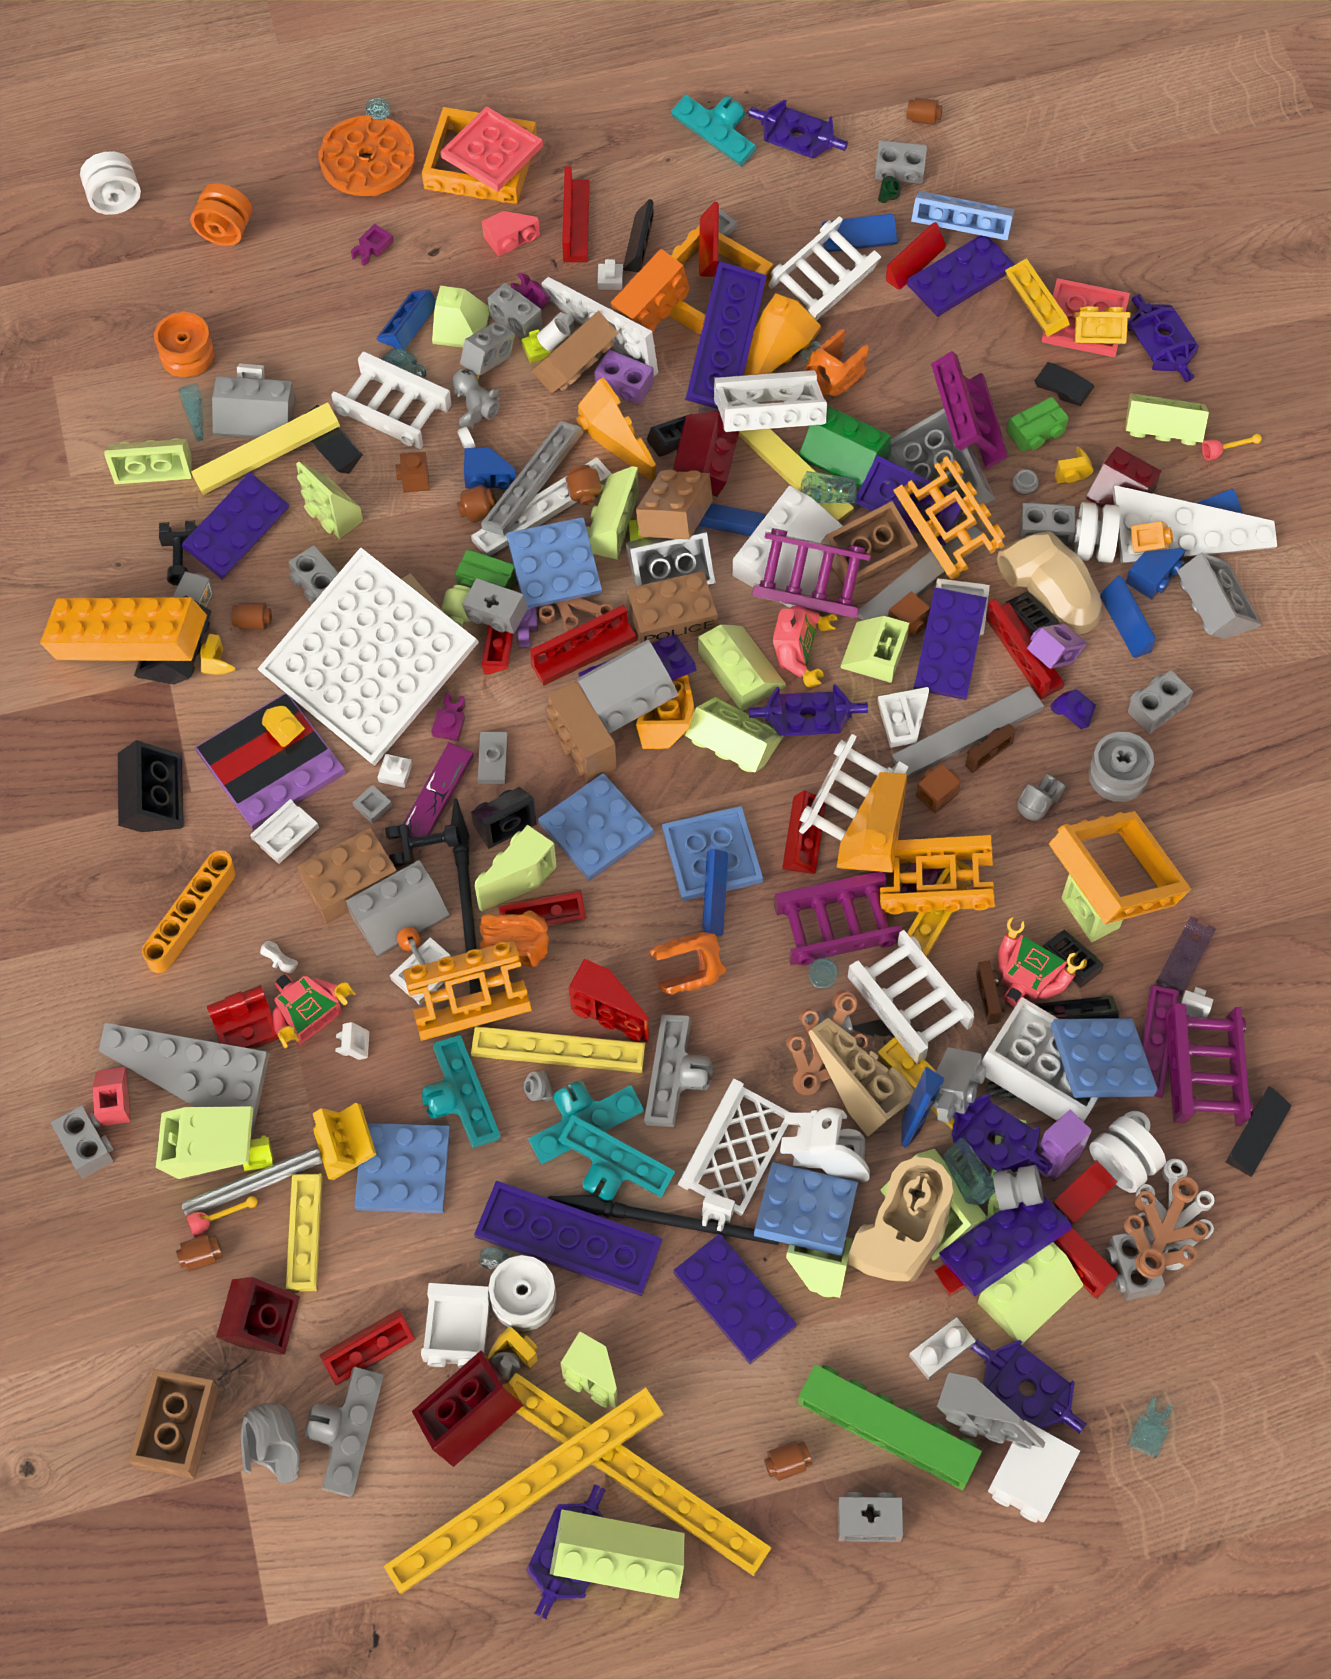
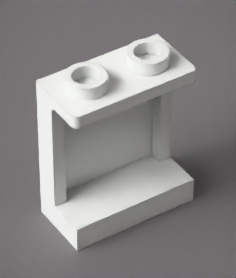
[421,1283,490,1368]
[988,1420,1080,1522]

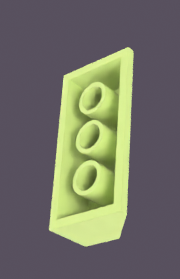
[549,1510,685,1599]

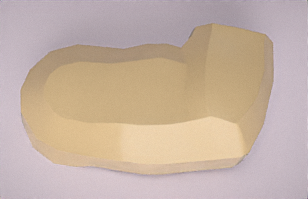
[997,531,1103,635]
[848,1157,953,1282]

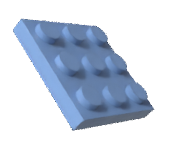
[506,517,602,609]
[538,773,654,881]
[662,806,763,902]
[1050,1018,1158,1098]
[354,1123,450,1213]
[754,1162,858,1256]

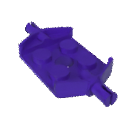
[748,99,848,158]
[1127,294,1199,382]
[749,684,868,736]
[952,1094,1053,1174]
[970,1339,1087,1434]
[526,1484,606,1619]

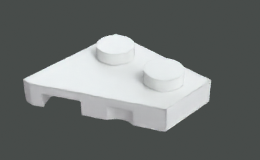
[877,687,929,748]

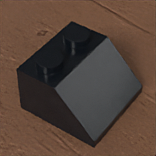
[471,787,537,849]

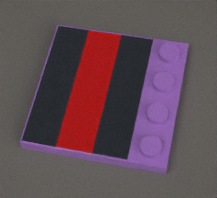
[195,693,346,830]

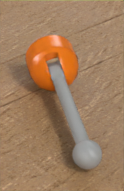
[396,927,426,965]

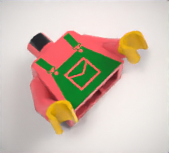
[773,606,837,687]
[998,917,1087,1007]
[273,974,356,1048]

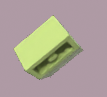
[296,462,363,539]
[475,825,557,912]
[156,1106,253,1179]

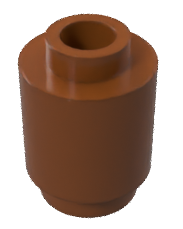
[907,98,942,125]
[231,603,272,629]
[176,1234,223,1272]
[764,1441,812,1481]

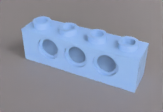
[911,191,1015,240]

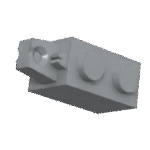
[932,1047,986,1123]

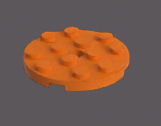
[318,115,415,196]

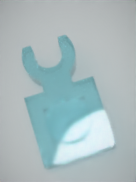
[381,348,427,377]
[1127,1398,1172,1458]

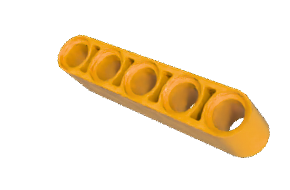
[142,850,236,973]

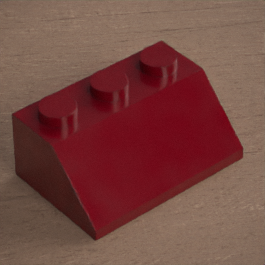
[672,411,739,497]
[412,1350,524,1467]

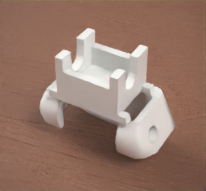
[780,1107,870,1183]

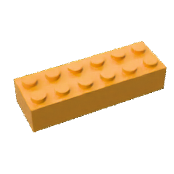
[40,597,207,661]

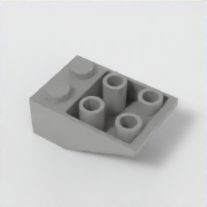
[937,1372,1045,1449]

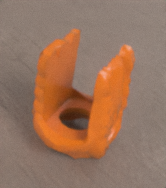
[805,329,869,397]
[480,910,549,968]
[649,932,726,995]

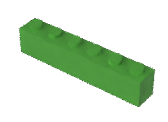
[797,1364,982,1491]

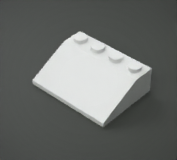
[732,486,843,608]
[982,997,1098,1122]

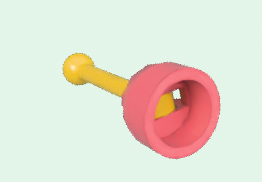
[1201,434,1262,461]
[186,1196,258,1238]

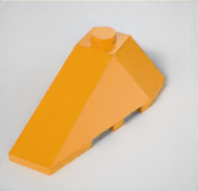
[743,293,821,376]
[577,377,657,481]
[636,674,695,749]
[837,772,907,872]

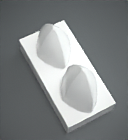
[909,1317,976,1380]

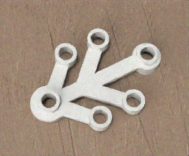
[1134,1159,1215,1271]

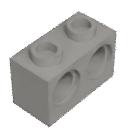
[875,140,927,184]
[488,283,543,339]
[460,321,515,376]
[1019,502,1075,546]
[288,545,339,604]
[1127,670,1193,734]
[50,1105,114,1179]
[1106,1228,1165,1301]

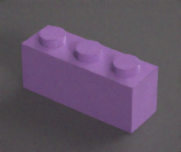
[1037,1109,1092,1182]

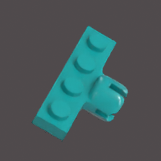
[671,94,757,167]
[422,1035,501,1149]
[527,1080,644,1165]
[558,1114,675,1201]

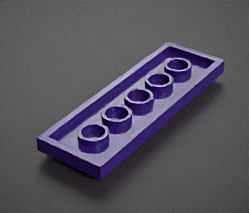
[685,261,767,410]
[474,1181,662,1296]

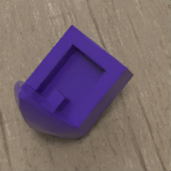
[1050,689,1096,729]

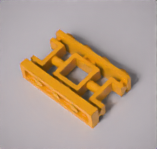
[893,456,1005,580]
[880,835,995,915]
[403,941,532,1041]

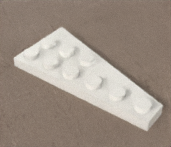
[541,277,658,377]
[1112,485,1277,564]

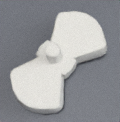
[260,941,298,973]

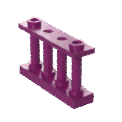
[931,351,1009,469]
[752,528,870,618]
[774,871,901,966]
[1166,1003,1253,1126]

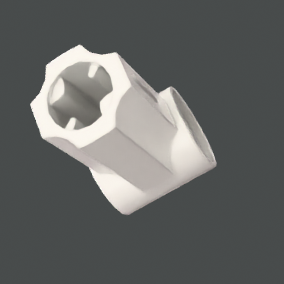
[537,312,575,351]

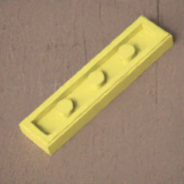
[286,1174,323,1292]

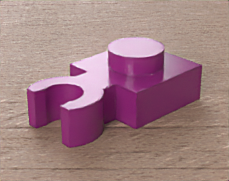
[351,224,394,266]
[510,273,551,312]
[432,693,465,741]

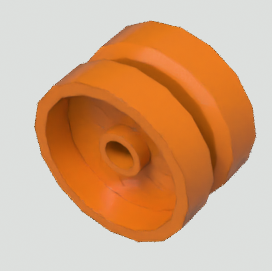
[190,183,253,246]
[154,312,215,378]

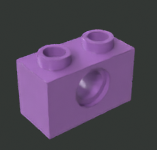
[1027,623,1087,669]

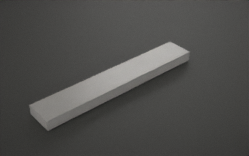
[481,421,583,536]
[857,526,987,621]
[891,686,1044,779]

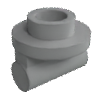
[524,1071,554,1102]
[490,1352,520,1381]

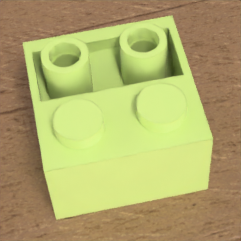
[841,616,909,683]
[561,1332,618,1408]

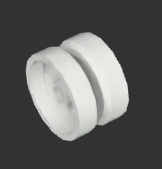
[80,151,141,215]
[1074,502,1120,563]
[1089,1116,1166,1193]
[488,1255,557,1332]

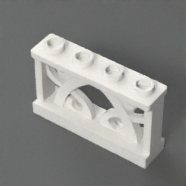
[714,370,827,432]

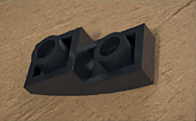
[1034,362,1094,406]

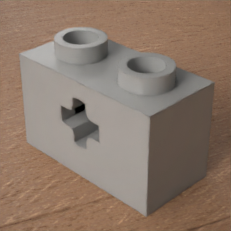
[462,578,528,634]
[837,1492,903,1542]

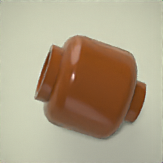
[566,465,602,505]
[457,484,497,522]

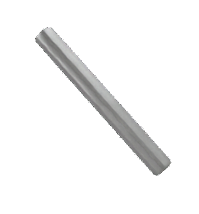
[182,1148,323,1216]

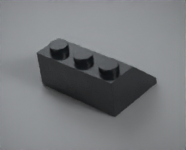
[134,596,211,685]
[118,740,184,832]

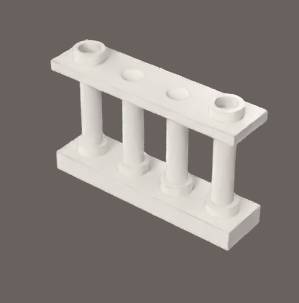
[768,216,881,321]
[331,352,452,450]
[799,734,909,841]
[848,930,974,1064]

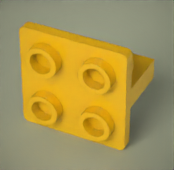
[1073,307,1130,344]
[313,1103,376,1180]

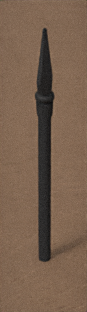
[451,798,481,994]
[548,1195,779,1245]

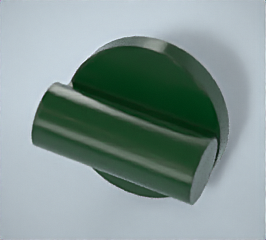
[878,176,901,203]

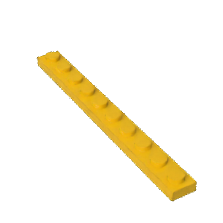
[509,1373,771,1576]
[384,1388,664,1594]

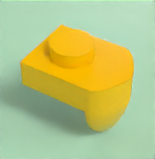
[1055,447,1094,484]
[200,634,235,675]
[262,706,305,747]
[488,1327,538,1369]

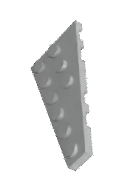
[99,1023,270,1138]

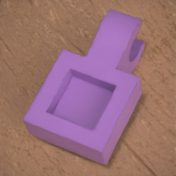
[515,607,537,648]

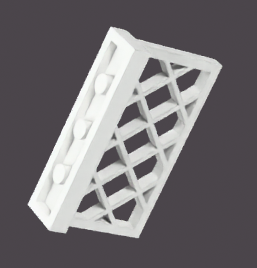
[677,1079,790,1216]

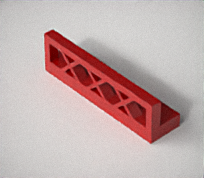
[562,166,590,262]
[986,599,1065,699]
[530,605,637,686]

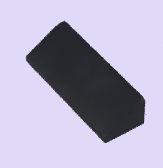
[623,199,654,273]
[305,405,363,474]
[1035,996,1119,1019]
[1226,1086,1292,1177]

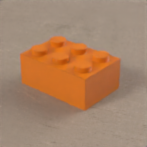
[610,249,690,333]

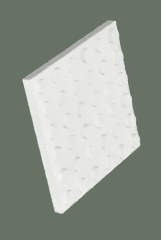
[258,548,479,766]

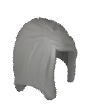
[241,1403,300,1484]

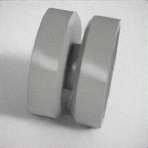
[1089,732,1154,802]

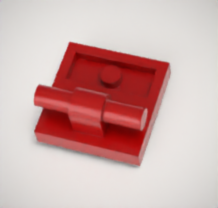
[207,985,279,1049]

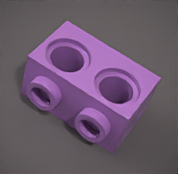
[595,349,654,405]

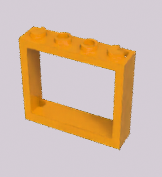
[422,107,537,204]
[669,225,774,334]
[1049,811,1192,924]

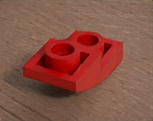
[1053,1160,1118,1223]

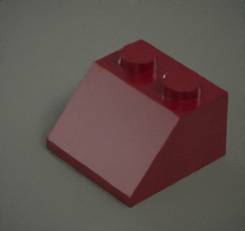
[1086,446,1161,508]
[216,1277,300,1355]

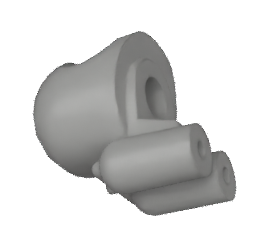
[1017,773,1067,821]

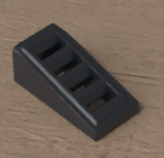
[647,414,691,457]
[1006,591,1057,635]
[1043,929,1104,988]

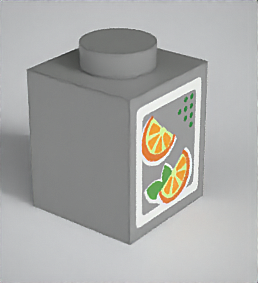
[173,572,214,608]

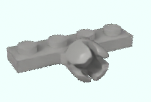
[644,1014,713,1128]
[305,1367,384,1497]

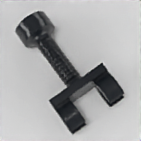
[159,520,197,586]
[385,824,461,866]

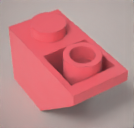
[482,211,540,257]
[93,1067,131,1127]

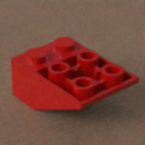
[569,959,650,1043]

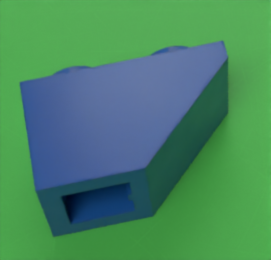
[464,448,516,489]
[1126,548,1185,600]

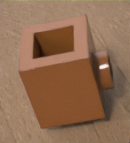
[396,452,429,493]
[888,591,930,638]
[916,764,961,814]

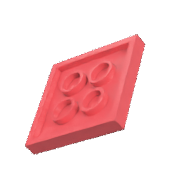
[441,106,543,192]
[1041,278,1130,358]

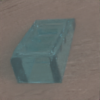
[178,383,204,442]
[801,471,857,503]
[942,1138,995,1205]

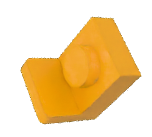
[1131,521,1173,553]

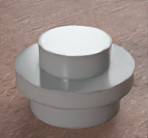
[1013,469,1039,495]

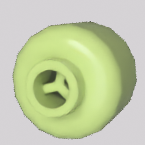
[441,585,471,626]

